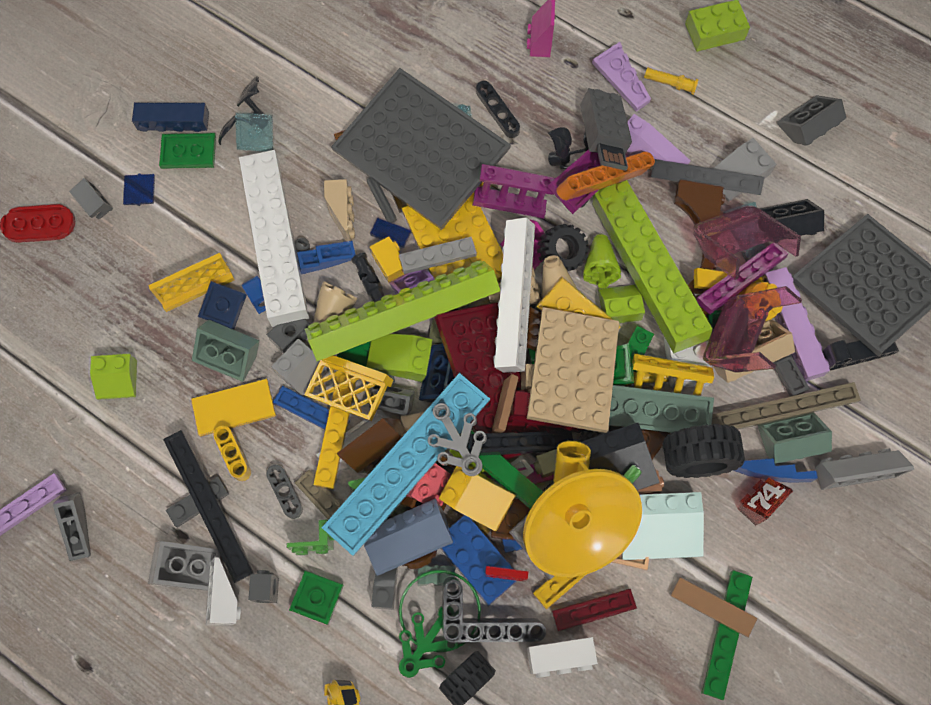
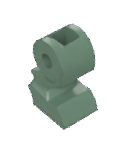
[418,565,456,586]

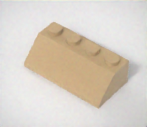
[709,319,795,383]

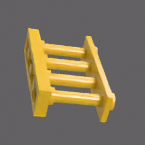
[633,354,714,396]

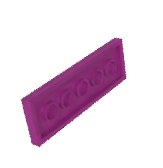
[547,150,628,214]

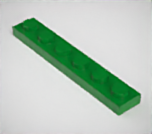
[701,570,753,700]

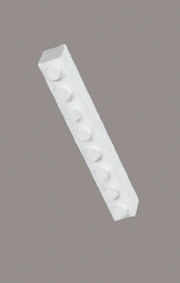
[494,218,535,373]

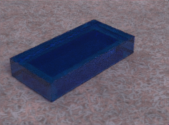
[370,218,411,248]

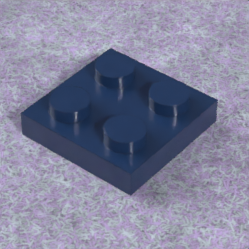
[198,282,247,330]

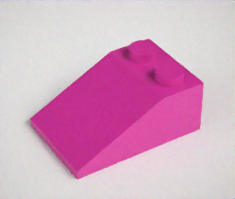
[527,0,555,57]

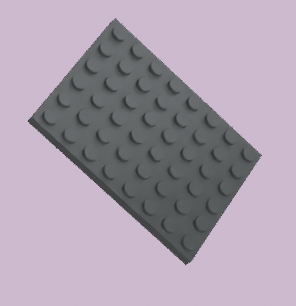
[331,68,511,230]

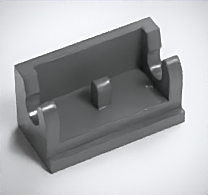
[69,178,113,219]

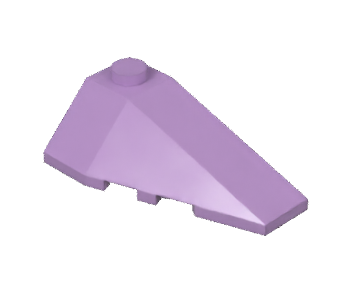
[626,114,691,165]

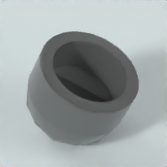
[295,237,310,252]

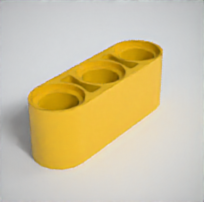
[213,425,251,482]

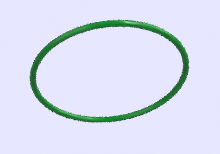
[399,570,481,653]

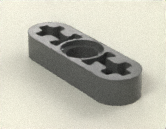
[266,465,303,519]

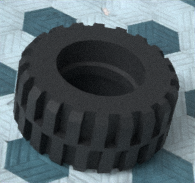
[663,424,745,478]

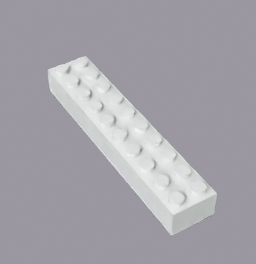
[239,150,309,327]

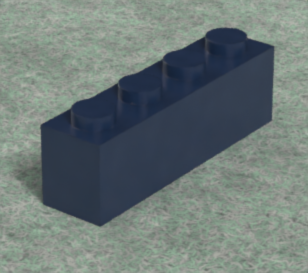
[132,102,209,132]

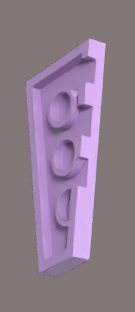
[592,42,651,112]

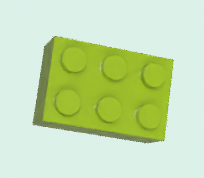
[685,0,750,52]

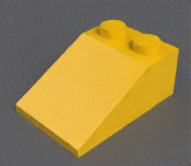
[439,465,516,531]

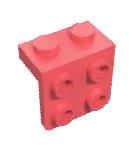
[407,463,451,506]

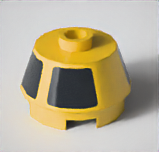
[324,680,360,705]

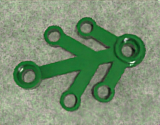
[399,606,458,678]

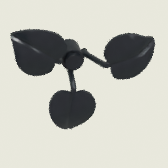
[218,76,271,145]
[548,127,589,208]

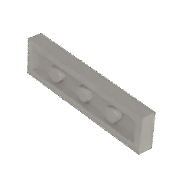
[399,237,477,274]

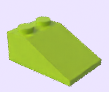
[366,334,433,382]

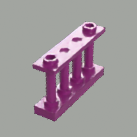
[473,164,555,219]

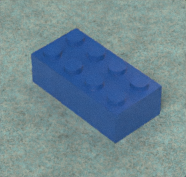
[440,515,517,607]

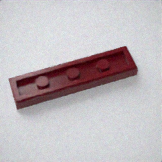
[551,588,637,632]

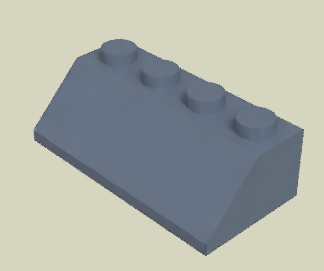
[364,498,453,576]

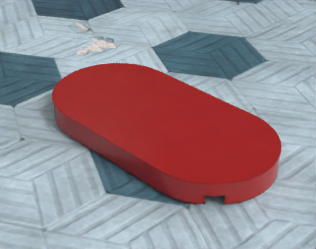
[0,204,76,243]

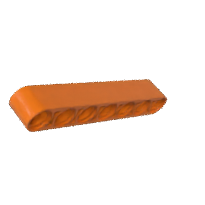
[557,152,655,200]

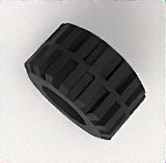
[537,224,589,271]
[439,651,496,705]

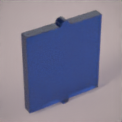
[123,173,155,206]

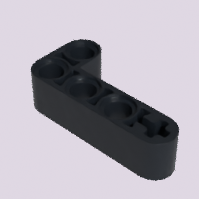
[822,340,899,371]

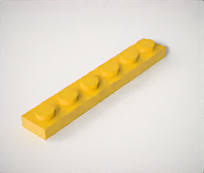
[313,373,357,489]

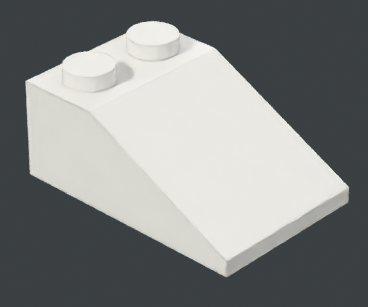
[206,557,241,626]

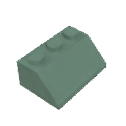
[192,320,260,382]
[758,413,832,464]

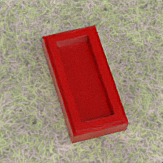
[485,566,529,582]

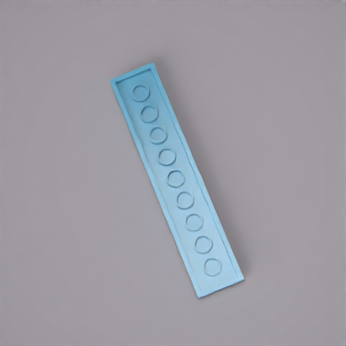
[322,373,490,556]

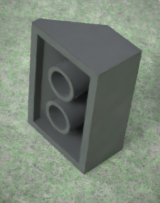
[777,95,847,146]

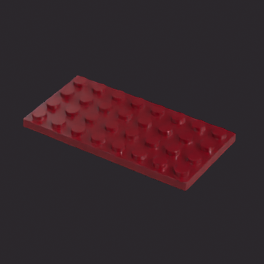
[434,303,551,460]

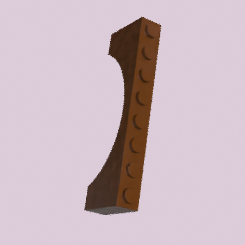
[674,180,725,322]

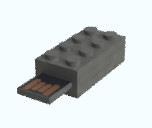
[580,88,632,171]

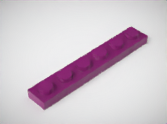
[696,242,789,314]

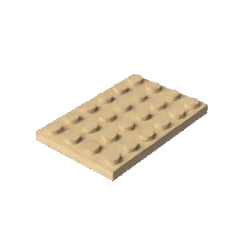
[527,307,619,433]

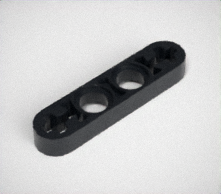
[476,81,520,138]

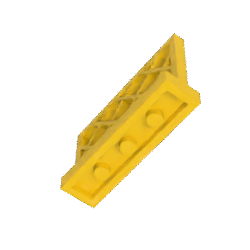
[148,253,235,312]
[304,355,394,422]

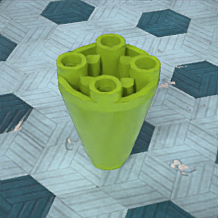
[583,234,621,289]

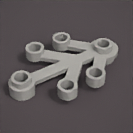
[428,403,487,476]

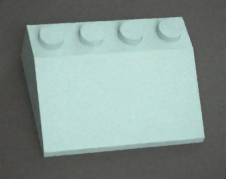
[622,492,704,560]

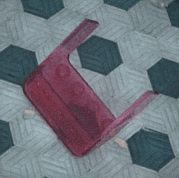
[694,206,801,280]
[703,286,802,373]

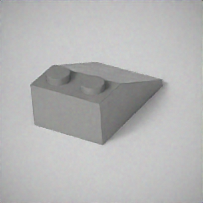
[713,138,777,202]
[148,541,221,591]

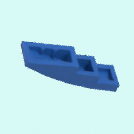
[297,241,356,274]
[732,458,818,483]

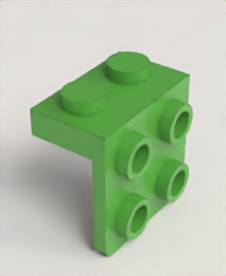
[286,520,334,555]

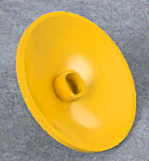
[523,441,642,577]

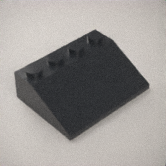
[581,422,660,491]

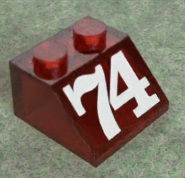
[738,477,793,526]

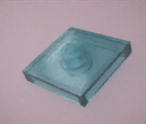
[235,112,273,151]

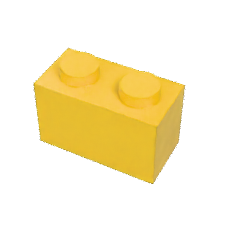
[370,237,404,283]

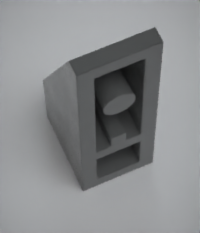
[53,492,91,561]
[371,567,398,610]

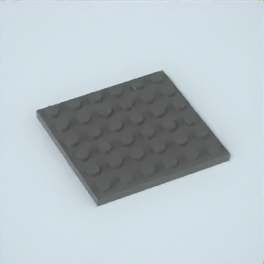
[792,214,931,357]

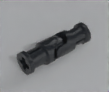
[351,253,385,302]

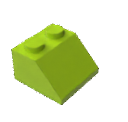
[598,284,645,323]
[90,354,137,400]

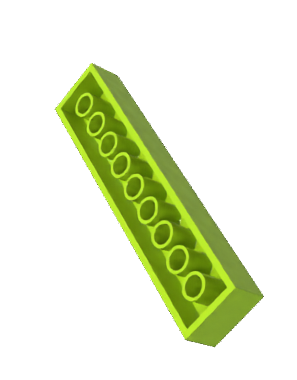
[592,180,712,354]
[305,261,500,361]

